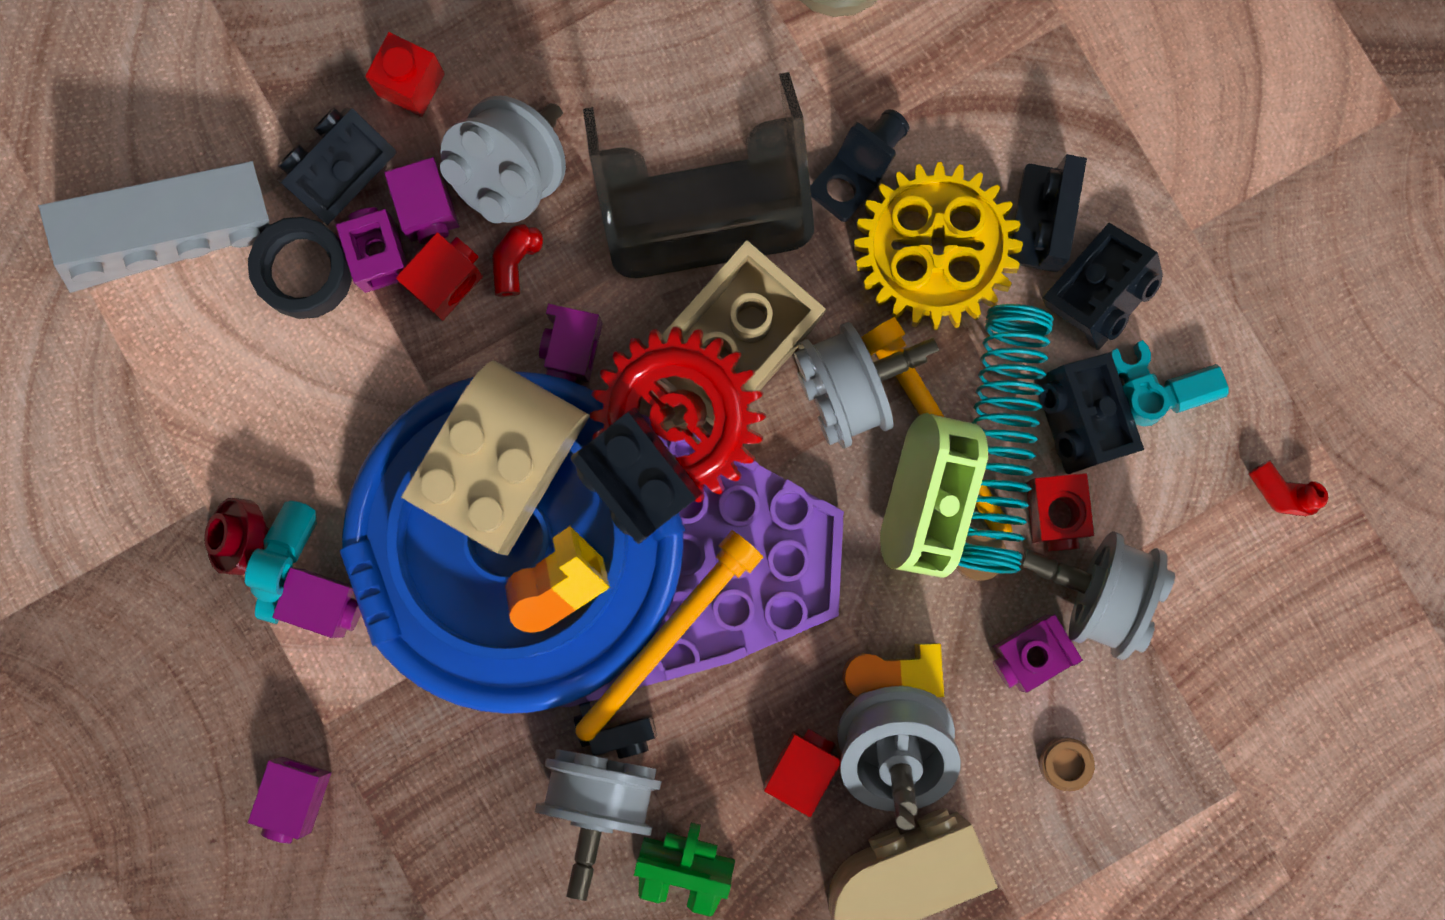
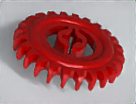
[590,326,766,502]

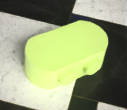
[880,413,988,578]

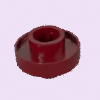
[204,498,269,575]

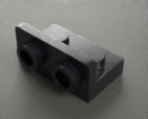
[277,107,397,226]
[1009,154,1087,272]
[1042,223,1163,350]
[1034,352,1145,474]
[570,407,703,544]

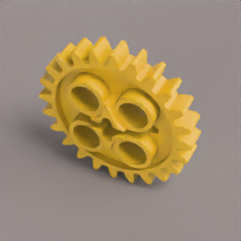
[854,162,1023,330]

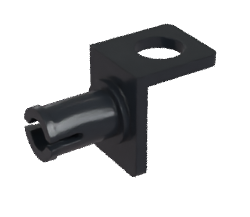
[807,109,910,222]

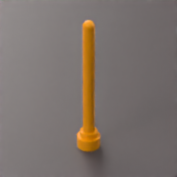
[861,317,1012,533]
[575,530,764,741]

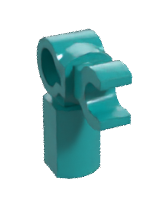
[1111,340,1229,427]
[245,501,317,624]

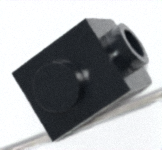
[574,700,657,759]

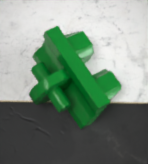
[634,822,735,917]

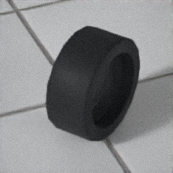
[248,217,353,319]

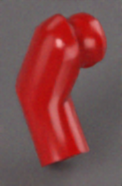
[492,224,543,297]
[1248,460,1329,517]

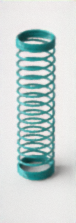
[958,304,1054,574]

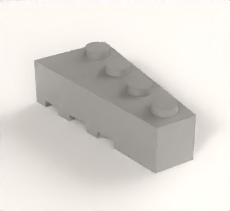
[38,161,270,293]

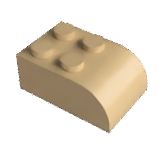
[660,240,826,426]
[401,360,590,556]
[828,809,998,920]

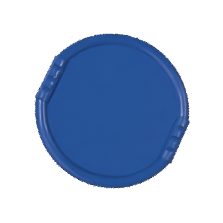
[339,371,686,714]

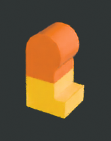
[505,526,610,633]
[842,643,944,698]

